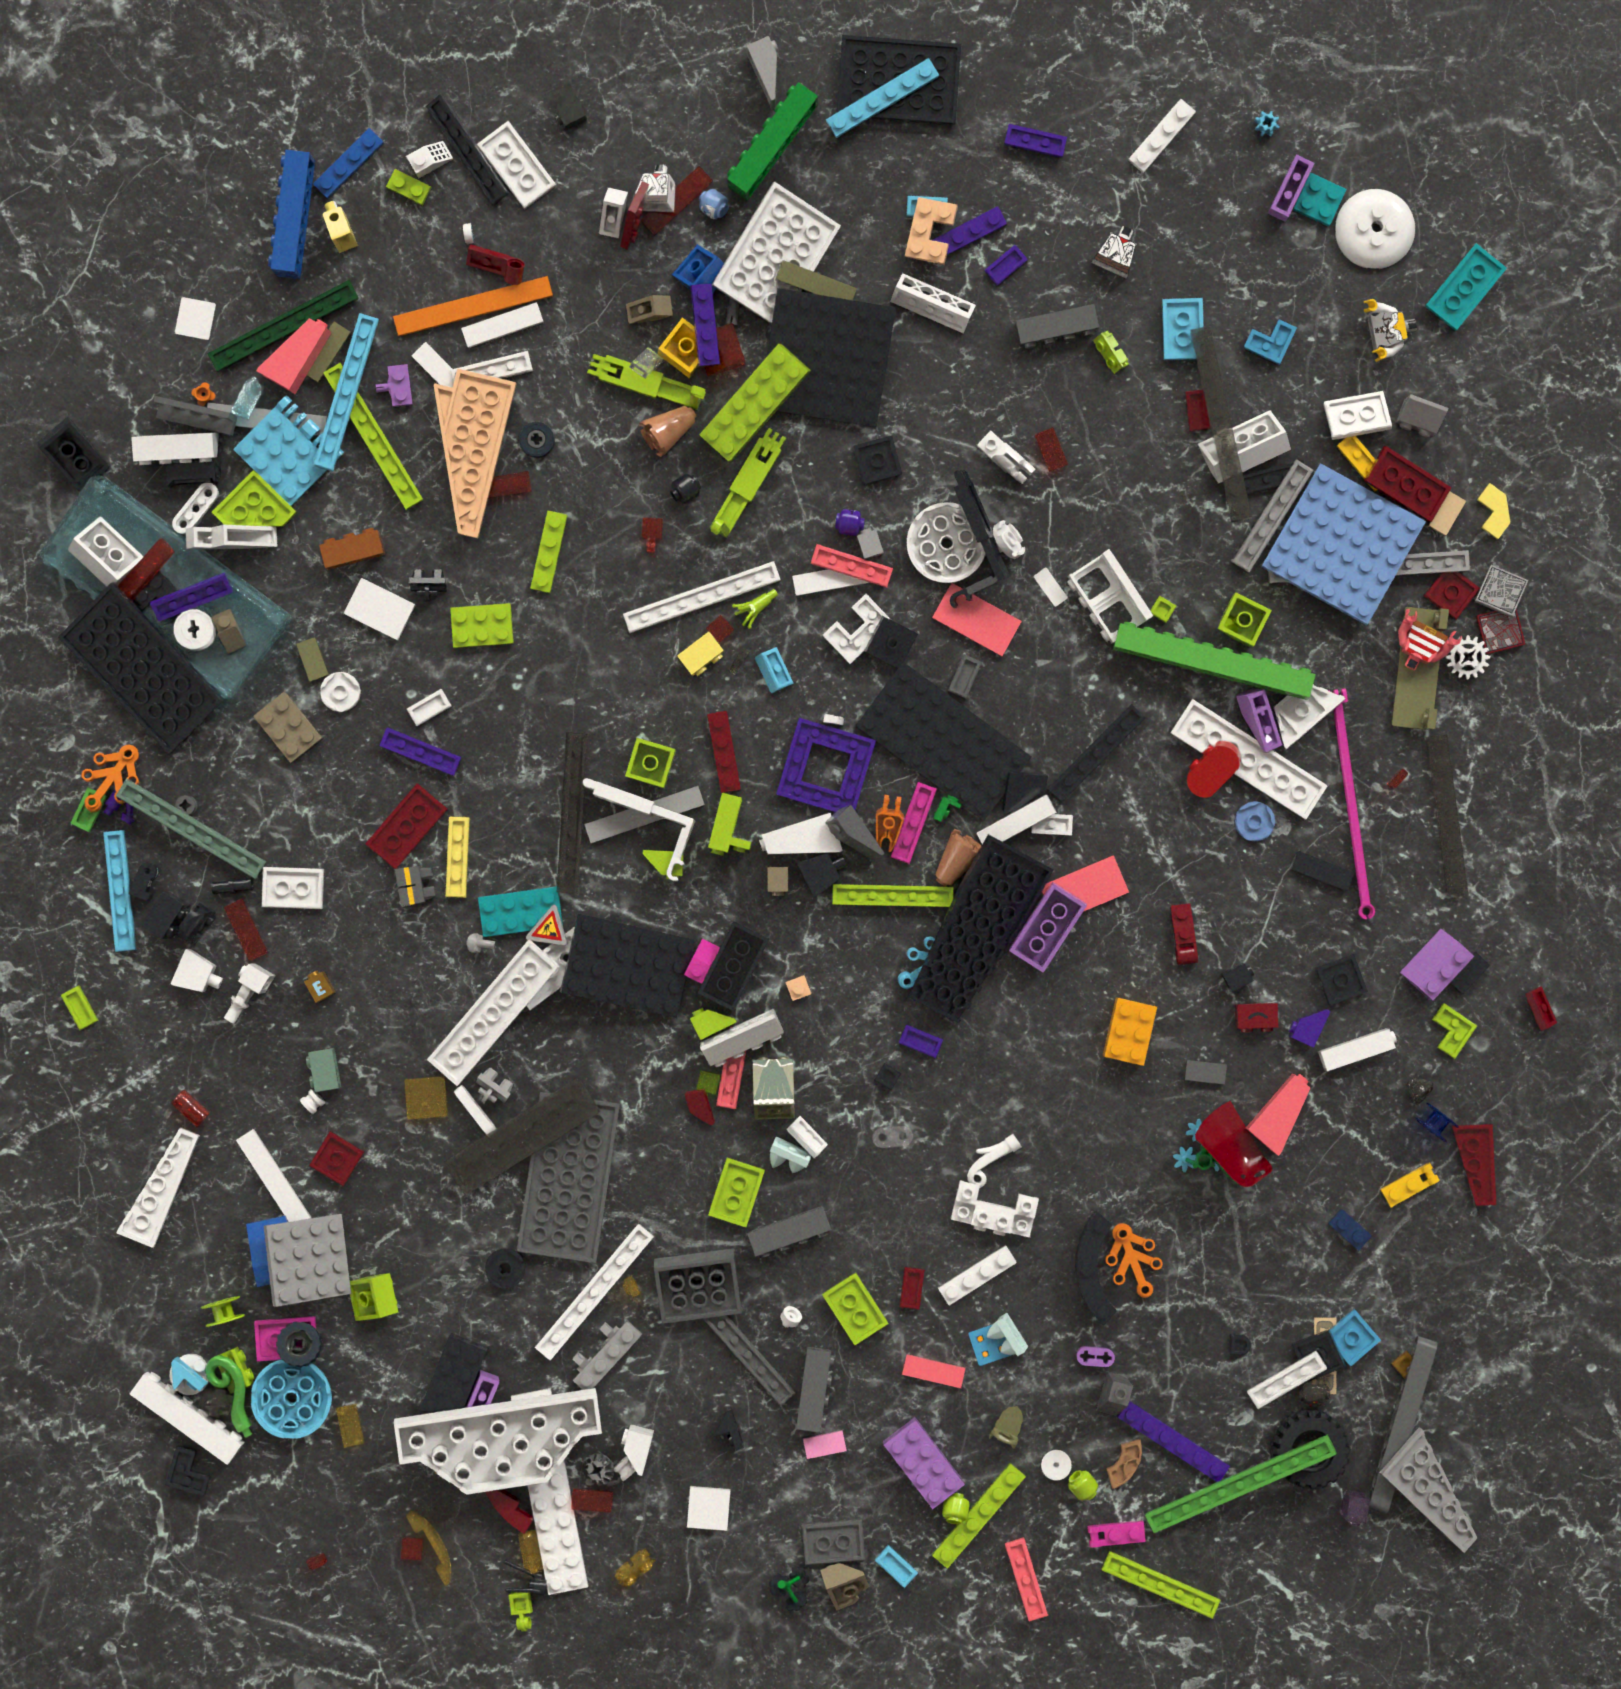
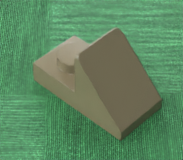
[212,609,247,654]

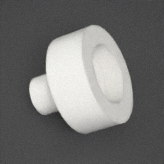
[780,1306,802,1327]

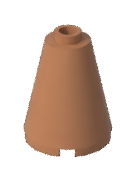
[639,406,696,457]
[935,829,982,887]

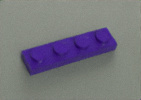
[932,206,1007,256]
[690,284,720,366]
[150,572,233,621]
[379,727,462,776]

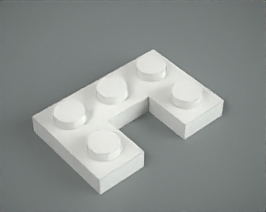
[822,594,890,664]

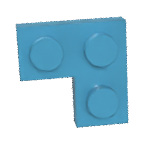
[1243,319,1297,365]

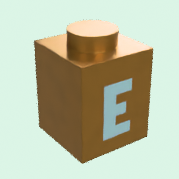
[304,970,336,1003]

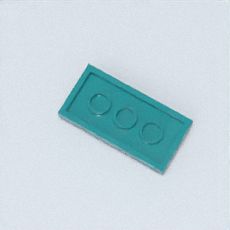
[1425,243,1507,331]
[478,886,563,937]

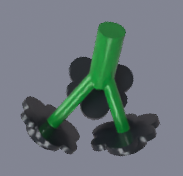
[769,1566,809,1611]

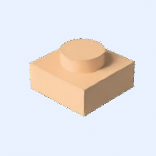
[786,975,811,1001]

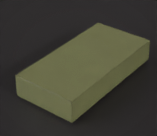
[296,637,329,682]

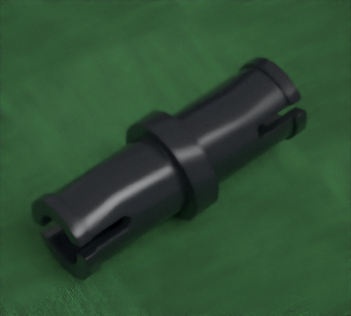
[211,877,254,895]

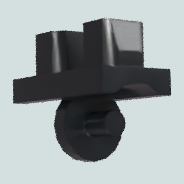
[409,569,447,602]

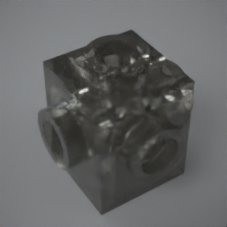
[198,1387,233,1418]

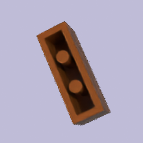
[319,528,386,570]

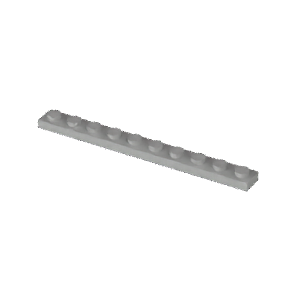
[1268,550,1470,584]

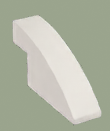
[186,525,277,549]

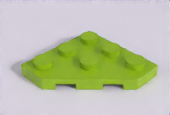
[212,470,297,527]

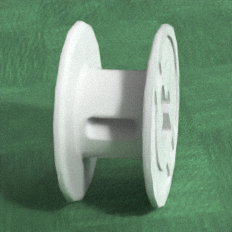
[174,609,217,651]

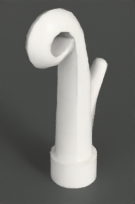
[967,1134,1022,1188]

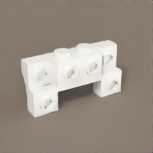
[951,1180,1039,1237]

